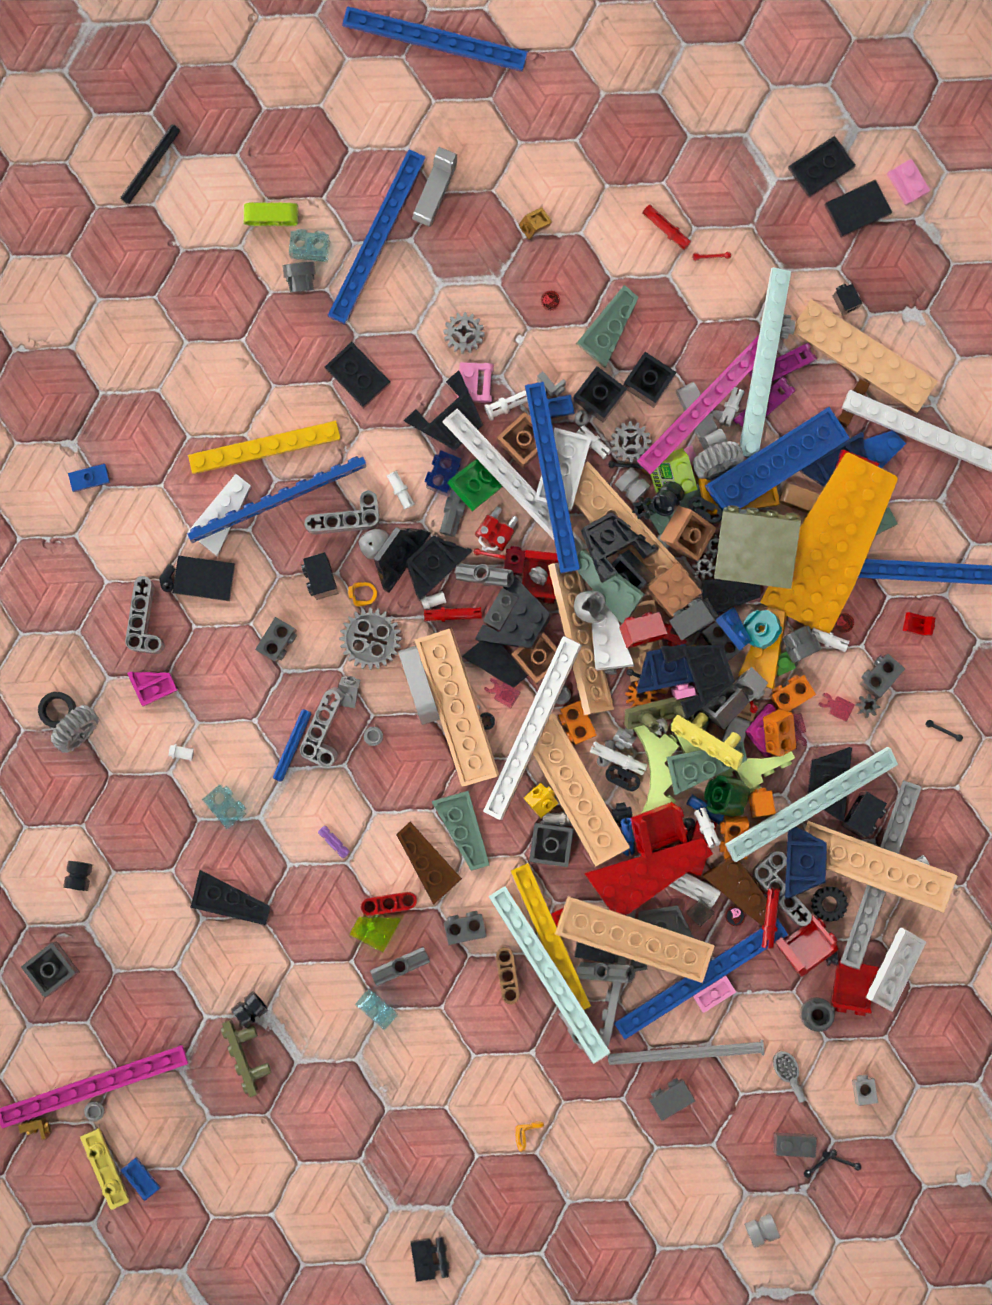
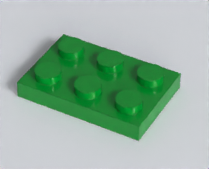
[447,459,503,512]

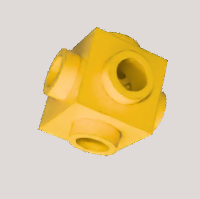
[524,783,559,818]

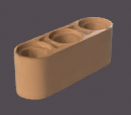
[779,483,820,514]
[496,947,519,1004]

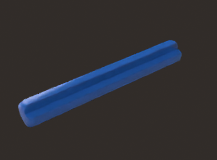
[273,709,311,782]

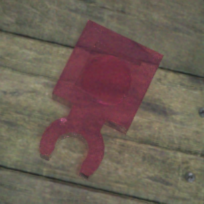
[484,678,521,709]
[818,693,855,722]
[793,713,807,749]

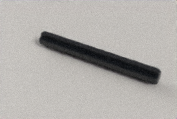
[121,124,180,204]

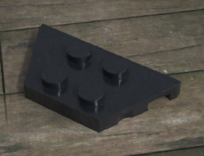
[374,527,431,593]
[406,536,472,601]
[807,747,852,821]

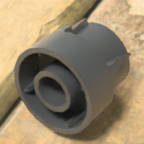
[282,262,316,293]
[783,626,822,663]
[800,997,835,1032]

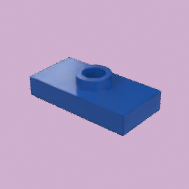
[547,395,574,418]
[68,464,110,492]
[120,1157,161,1201]

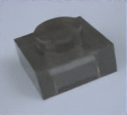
[687,899,715,927]

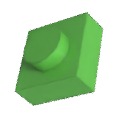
[777,651,796,676]

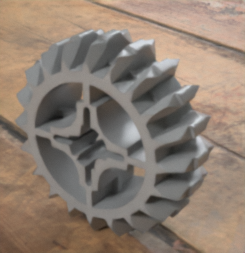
[693,441,744,480]
[51,705,99,753]

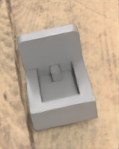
[537,372,566,397]
[338,676,361,708]

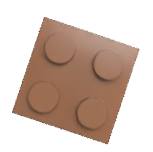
[497,412,538,469]
[660,506,717,561]
[646,562,702,618]
[511,632,557,685]

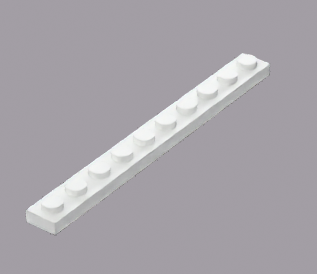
[841,390,992,472]
[443,409,587,556]
[483,636,582,820]

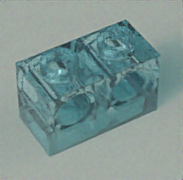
[289,229,330,262]
[202,784,246,829]
[355,988,398,1030]

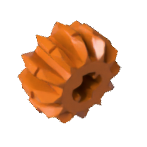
[625,681,658,708]

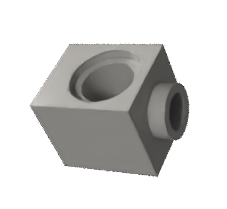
[734,667,768,702]
[852,1075,878,1106]

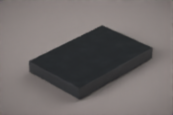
[788,136,856,198]
[825,179,892,238]
[324,341,391,408]
[172,555,236,602]

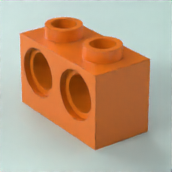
[769,675,816,712]
[558,700,597,745]
[763,709,796,757]
[748,788,776,818]
[719,816,749,859]

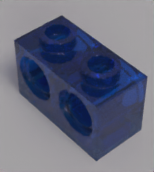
[424,450,462,497]

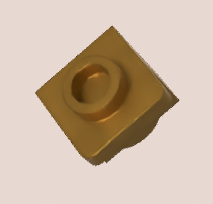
[519,207,552,239]
[18,1117,51,1140]

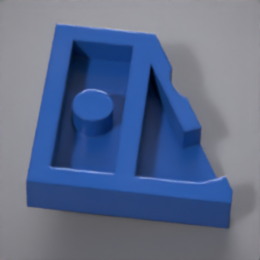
[863,430,907,469]
[716,607,751,650]

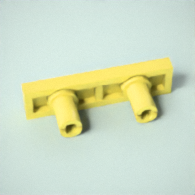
[671,712,744,770]
[80,1128,130,1210]

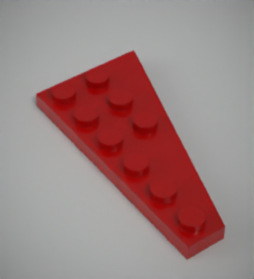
[584,838,713,916]

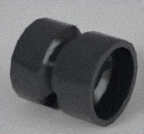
[651,481,685,516]
[63,860,93,891]
[231,991,268,1028]

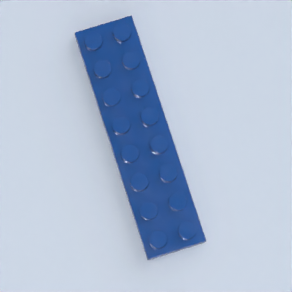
[705,407,850,511]

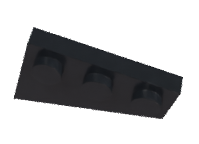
[462,642,528,688]

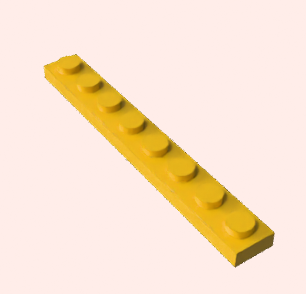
[188,421,341,474]
[511,863,591,1010]

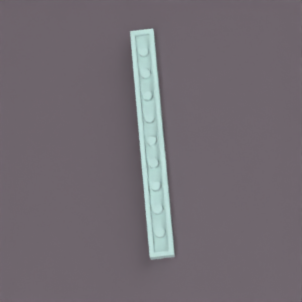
[739,267,791,458]
[725,747,898,862]
[489,886,610,1064]

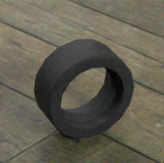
[38,692,76,728]

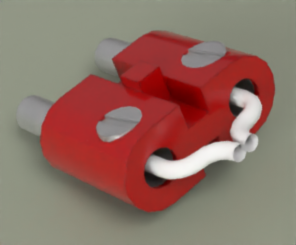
[475,506,518,552]

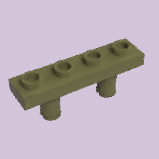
[624,695,697,733]
[221,1019,272,1097]

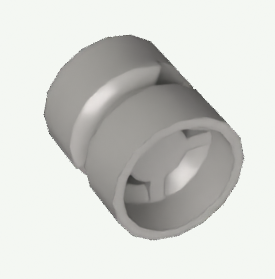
[614,467,651,503]
[745,1214,780,1248]

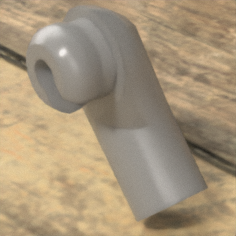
[597,740,615,767]

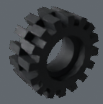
[811,886,848,922]

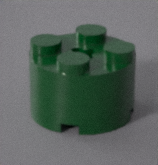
[704,775,750,817]

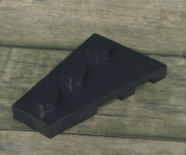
[702,579,760,613]

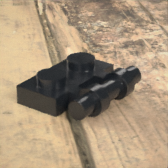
[410,1236,450,1282]

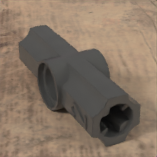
[440,488,466,537]
[455,563,514,588]
[370,947,430,986]
[577,962,635,983]

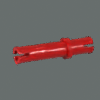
[642,204,692,250]
[424,607,482,622]
[761,888,780,949]

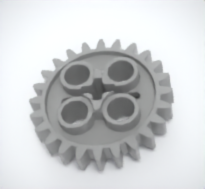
[339,608,402,670]

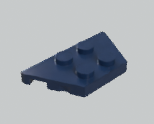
[800,432,865,487]
[636,644,694,693]
[785,826,827,899]

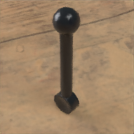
[925,720,963,742]
[804,1149,837,1178]
[822,1151,862,1171]

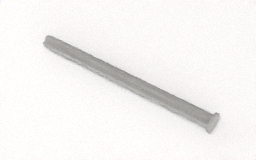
[608,1040,764,1065]

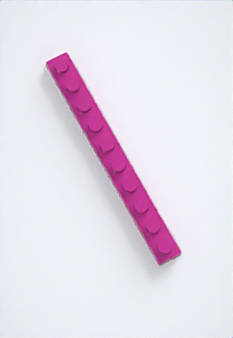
[637,335,759,474]
[0,1045,189,1129]

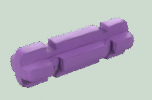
[318,826,350,858]

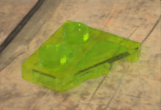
[349,917,401,953]

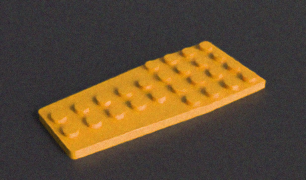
[760,453,898,634]

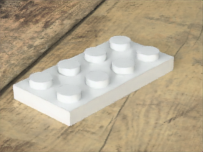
[534,428,592,511]
[866,927,926,1012]

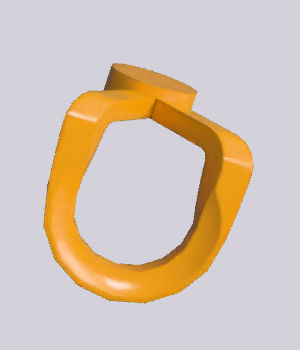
[348,582,378,606]
[515,1121,544,1151]

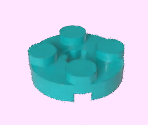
[743,610,782,649]

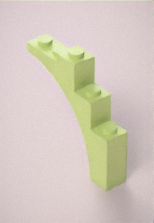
[669,723,795,792]
[632,725,679,813]

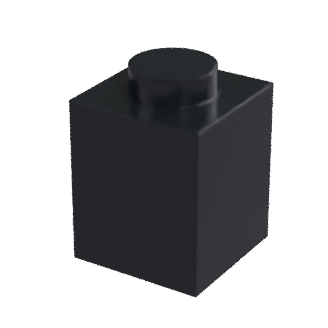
[833,283,862,316]

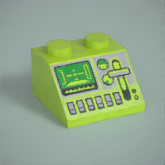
[650,448,698,494]

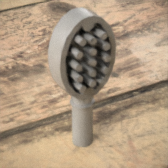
[773,1051,806,1103]

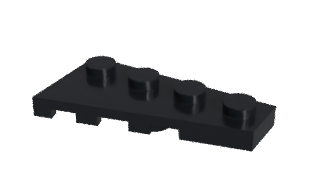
[190,870,271,925]

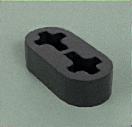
[688,496,723,523]
[605,766,640,792]

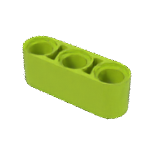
[243,203,298,226]

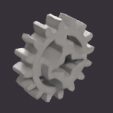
[443,312,484,354]
[610,421,652,464]

